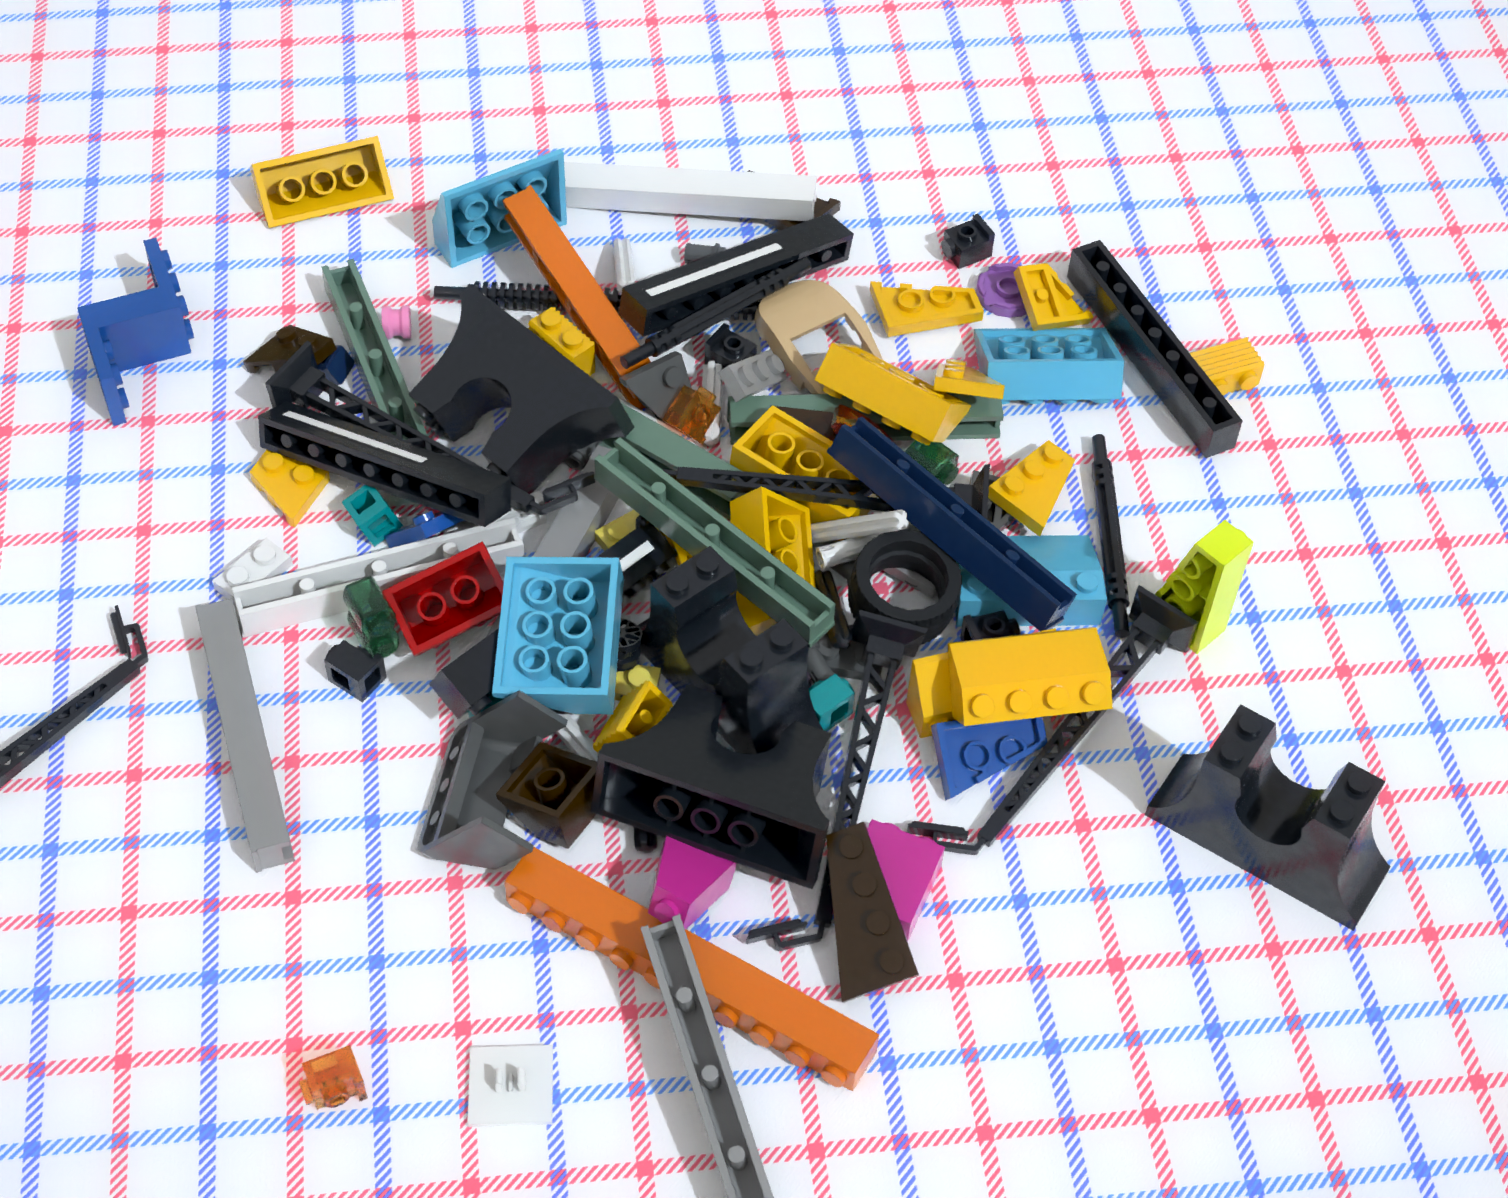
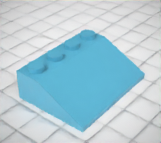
[432,149,567,268]
[974,328,1124,404]
[955,535,1107,627]
[492,557,624,715]

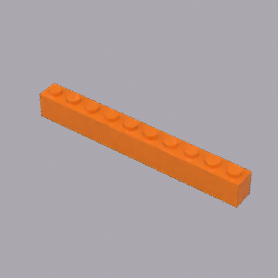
[504,847,880,1092]

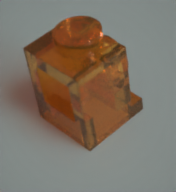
[662,385,721,445]
[298,1045,368,1110]

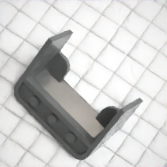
[417,690,568,870]

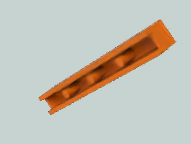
[503,185,651,410]

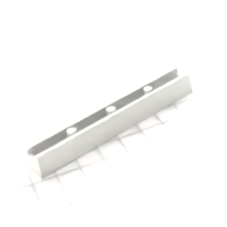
[564,162,817,221]
[232,517,525,638]

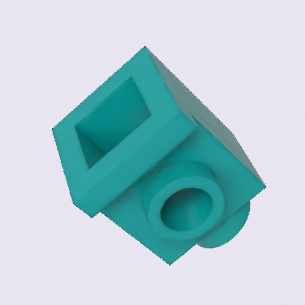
[342,485,403,547]
[809,674,855,731]

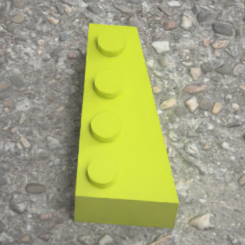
[1155,520,1254,654]

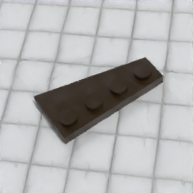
[826,822,920,1003]

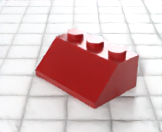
[382,541,504,657]

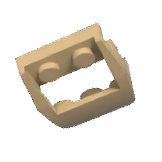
[755,280,883,394]

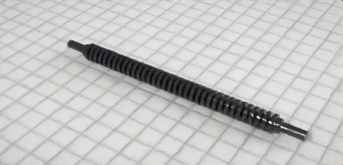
[434,281,762,321]

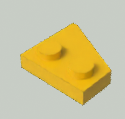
[1013,263,1094,331]
[249,449,330,527]

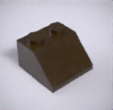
[496,741,597,849]

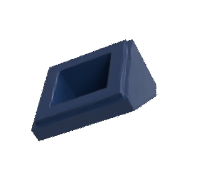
[317,345,355,385]

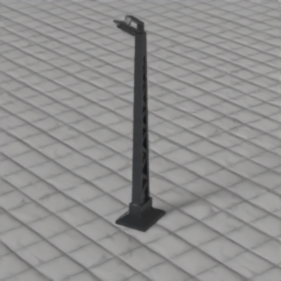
[265,340,595,515]
[635,464,990,529]
[907,585,1198,855]
[0,605,148,788]
[745,610,928,951]

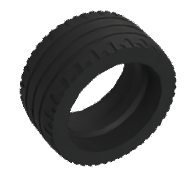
[848,529,962,645]

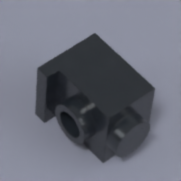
[941,213,995,269]
[705,323,757,369]
[960,610,1021,641]
[324,640,387,703]

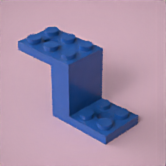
[77,238,194,426]

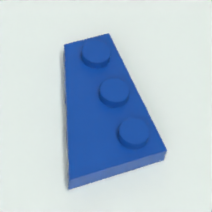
[384,510,463,548]
[931,717,1047,801]

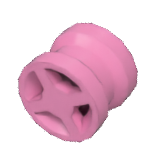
[381,305,412,339]

